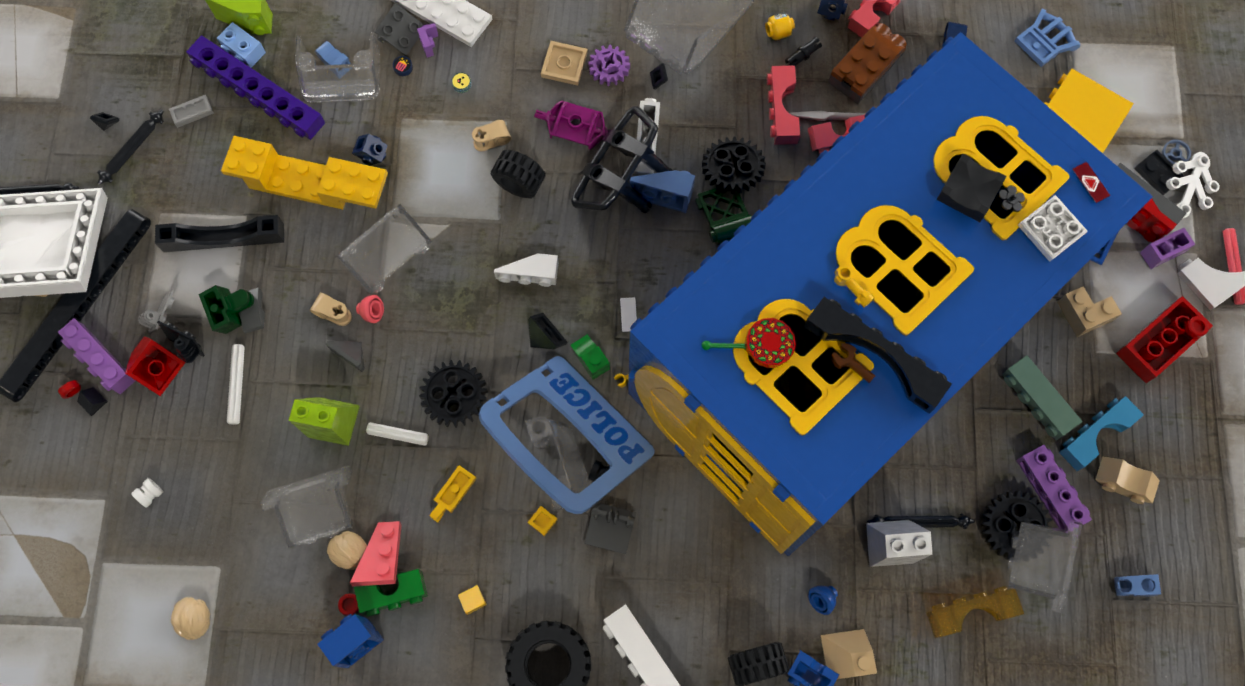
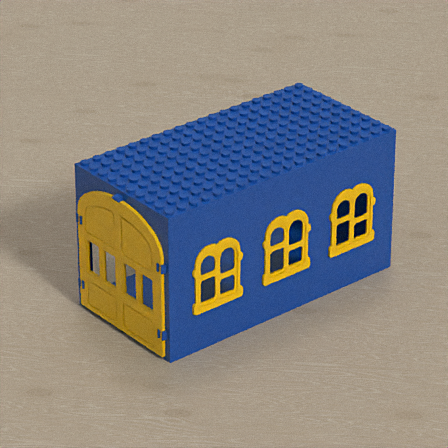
[628,32,1153,556]

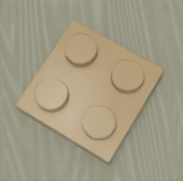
[541,41,588,86]

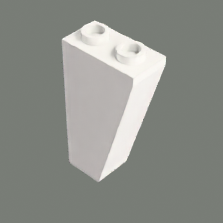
[634,98,660,175]

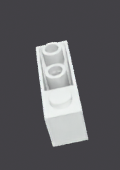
[494,253,559,287]

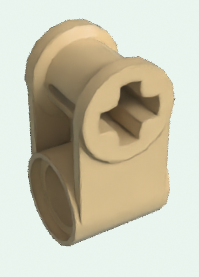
[472,120,511,152]
[310,292,352,326]

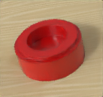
[1185,316,1209,338]
[58,380,81,399]
[338,593,359,616]

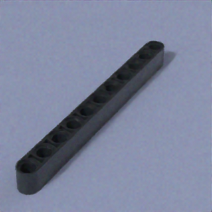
[0,209,151,402]

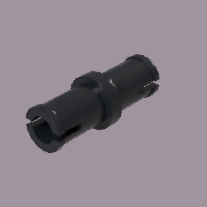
[785,37,822,66]

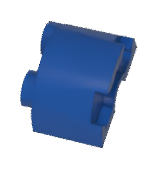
[787,650,839,686]

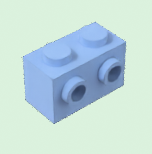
[217,22,266,68]

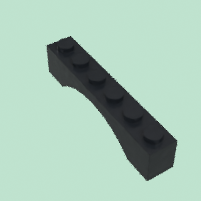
[155,215,284,252]
[804,296,952,414]

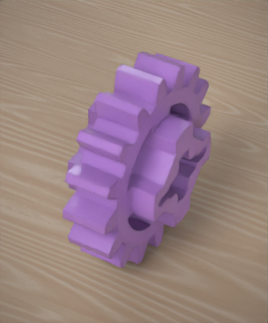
[589,45,630,86]

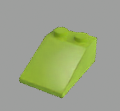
[205,0,273,35]

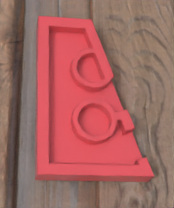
[350,521,401,587]

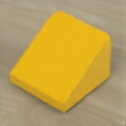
[458,585,487,615]

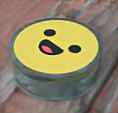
[452,72,471,93]

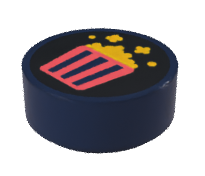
[393,56,413,76]

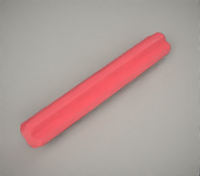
[1222,228,1245,305]

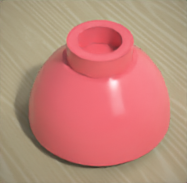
[356,295,384,323]

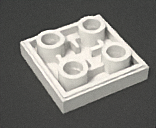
[1018,195,1088,262]

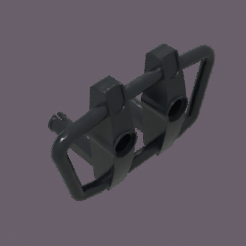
[571,106,673,213]

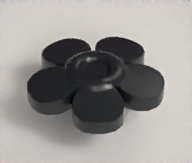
[998,185,1025,212]

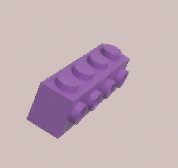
[58,318,136,394]
[1016,445,1092,535]

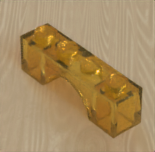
[926,586,1024,638]

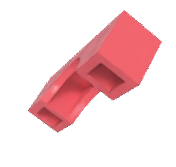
[767,66,800,145]

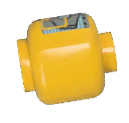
[765,13,795,40]

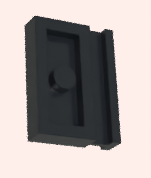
[1134,150,1185,195]

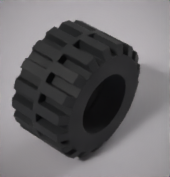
[490,150,546,199]
[728,642,789,686]

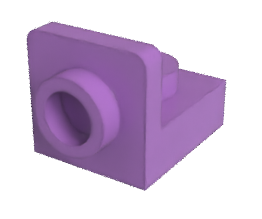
[417,23,438,58]

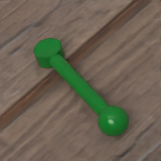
[701,340,746,351]

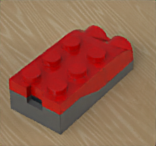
[1118,163,1187,243]

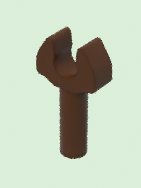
[831,343,875,383]

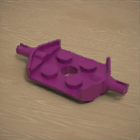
[534,101,608,150]

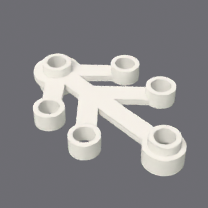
[1166,152,1219,219]

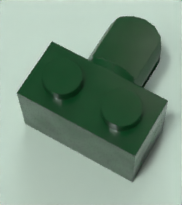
[199,285,254,334]

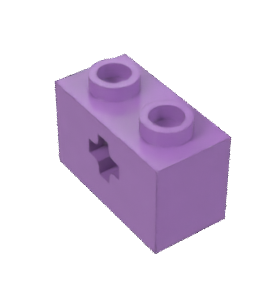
[1140,228,1195,269]

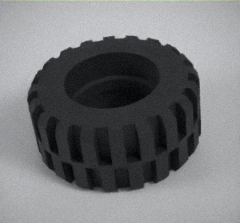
[505,620,592,686]

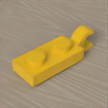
[429,465,477,523]

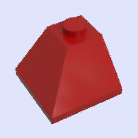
[125,336,185,396]

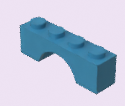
[1059,396,1144,471]

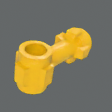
[834,266,875,308]

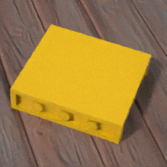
[1044,69,1134,153]

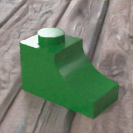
[570,334,610,380]

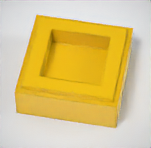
[527,506,558,537]

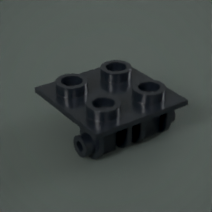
[157,321,205,363]

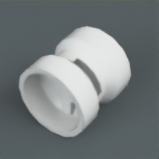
[131,478,163,508]

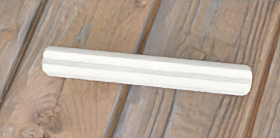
[227,344,245,425]

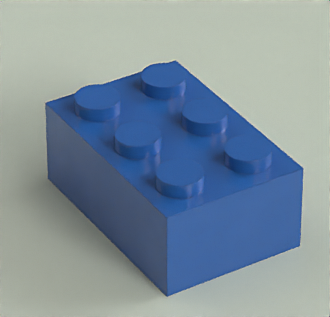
[317,614,384,668]

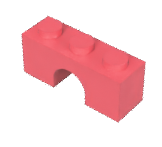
[848,0,900,38]
[808,114,865,154]

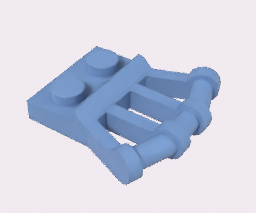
[1014,8,1081,67]

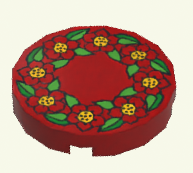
[745,318,796,368]

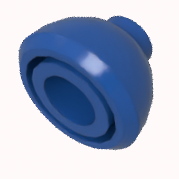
[808,585,838,615]

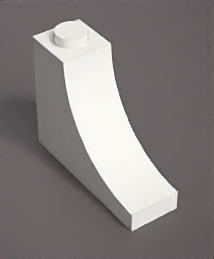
[1177,258,1245,311]

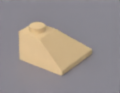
[820,629,877,679]

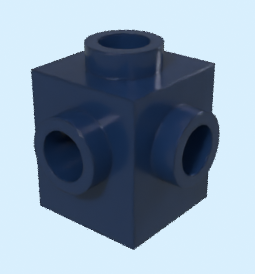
[817,0,848,21]
[352,134,388,165]

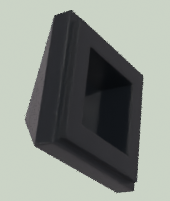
[650,63,668,90]
[90,112,120,131]

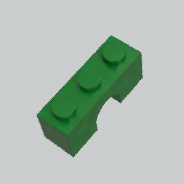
[354,569,428,617]

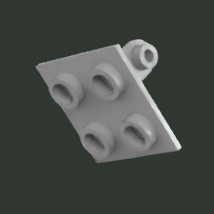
[138,291,175,333]

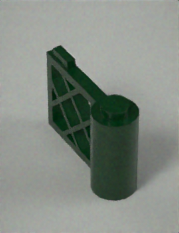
[695,187,752,245]

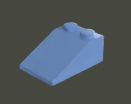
[630,170,695,213]

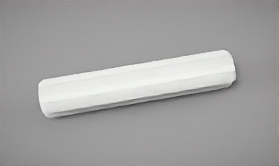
[366,423,428,446]

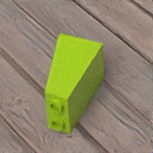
[288,397,360,446]

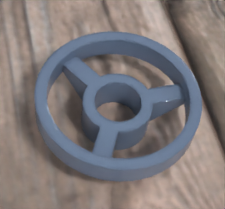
[1162,140,1191,164]

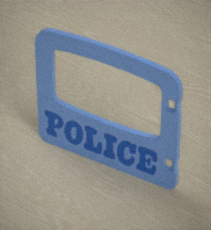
[479,356,655,514]

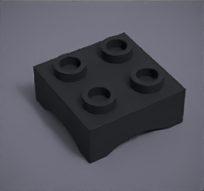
[936,154,1007,222]

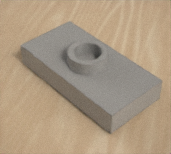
[169,94,214,128]

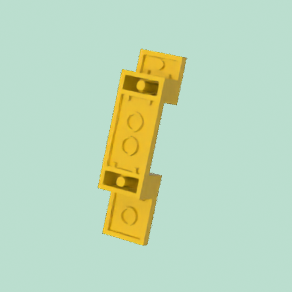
[221,136,388,210]

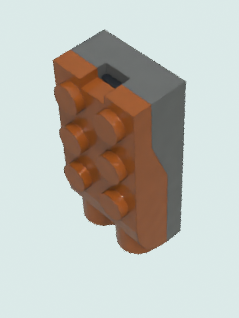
[828,23,907,104]

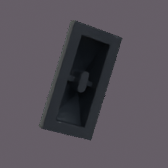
[528,312,568,349]

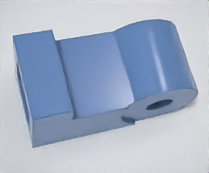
[315,41,352,78]
[1114,574,1161,597]

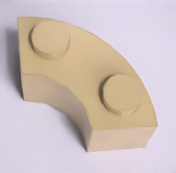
[1095,457,1160,504]

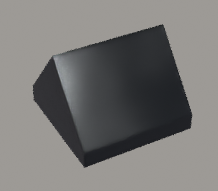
[77,387,108,416]

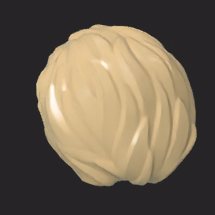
[327,531,367,570]
[171,597,210,640]

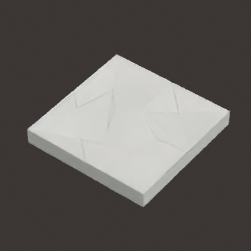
[0,188,108,298]

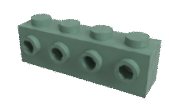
[1002,355,1083,440]

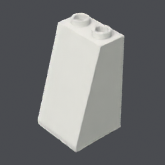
[866,520,932,567]

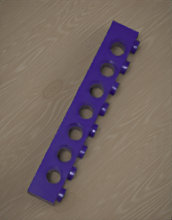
[186,35,325,140]

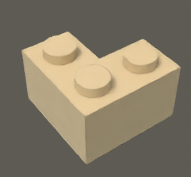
[1057,286,1122,337]

